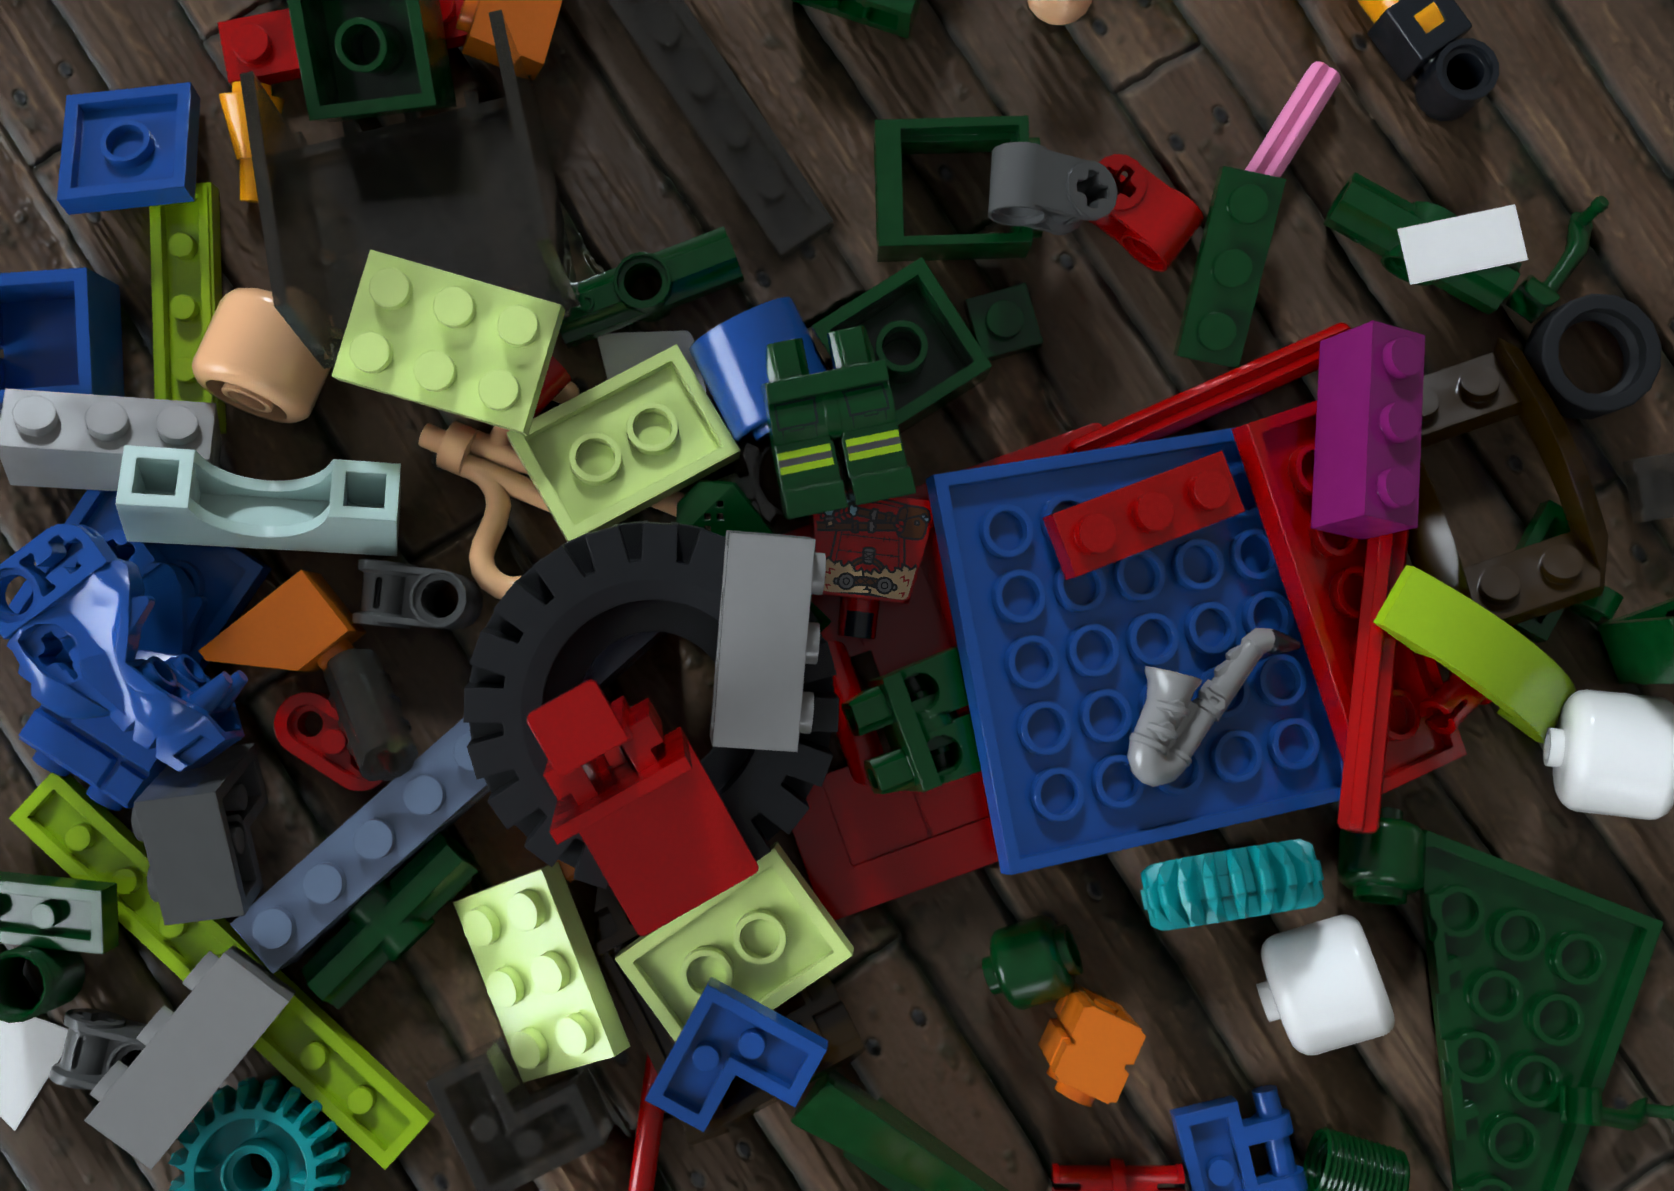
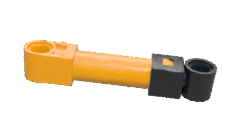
[1357,0,1499,121]

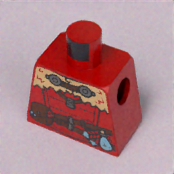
[809,491,933,639]

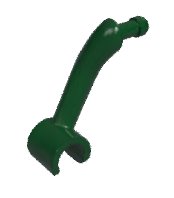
[1506,196,1609,324]
[1560,1084,1674,1131]

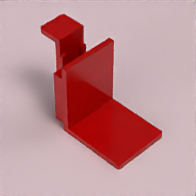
[527,679,759,936]

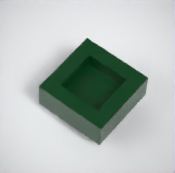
[964,283,1043,362]

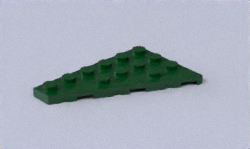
[1420,829,1664,1191]

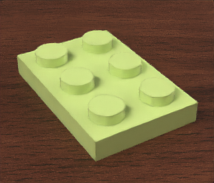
[332,249,565,435]
[506,344,740,542]
[615,842,854,1042]
[453,862,631,1082]

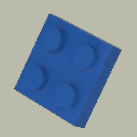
[57,82,201,215]

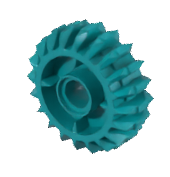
[1140,839,1324,931]
[168,1076,352,1191]

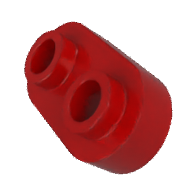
[274,692,398,791]

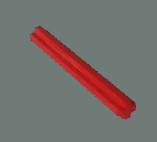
[1066,322,1351,454]
[1337,530,1409,834]

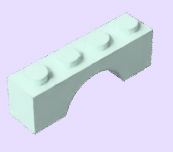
[115,445,401,556]

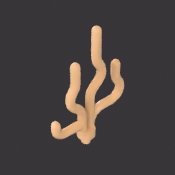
[418,381,686,599]

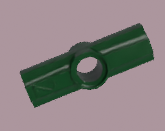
[1323,172,1522,315]
[546,226,744,349]
[300,830,482,1010]

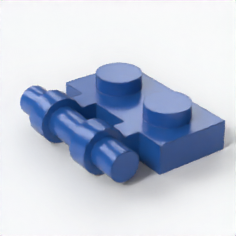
[1169,1085,1308,1191]

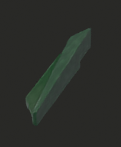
[790,1070,1009,1191]

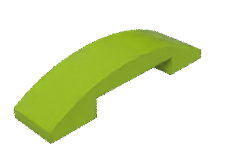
[1373,565,1576,744]

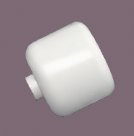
[1543,689,1674,820]
[1256,914,1395,1055]

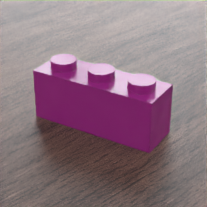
[1311,320,1425,540]

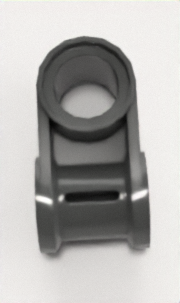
[988,142,1117,235]
[351,559,483,630]
[49,1008,147,1090]

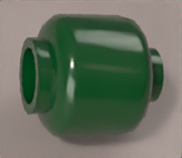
[1337,806,1426,905]
[982,915,1083,1010]

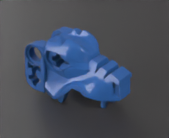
[0,523,248,772]

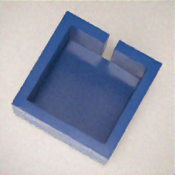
[0,267,125,415]

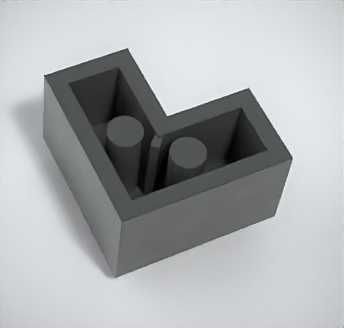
[131,743,268,925]

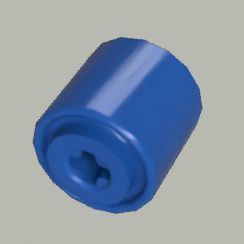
[689,297,828,442]

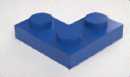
[645,977,829,1132]

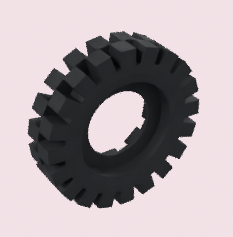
[463,520,839,889]

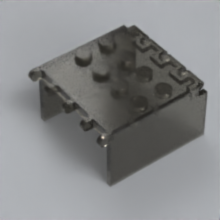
[240,10,580,369]

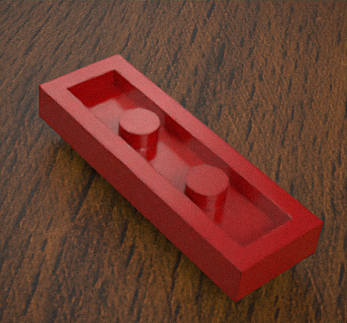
[1043,451,1245,580]

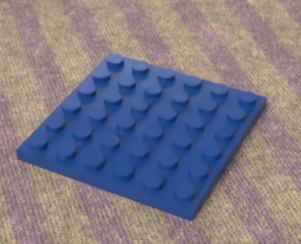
[925,427,1343,875]

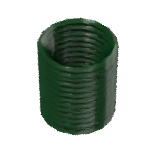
[0,946,85,1023]
[1303,1126,1410,1191]

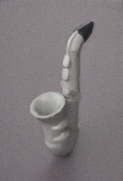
[1127,628,1301,787]

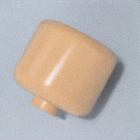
[192,288,338,424]

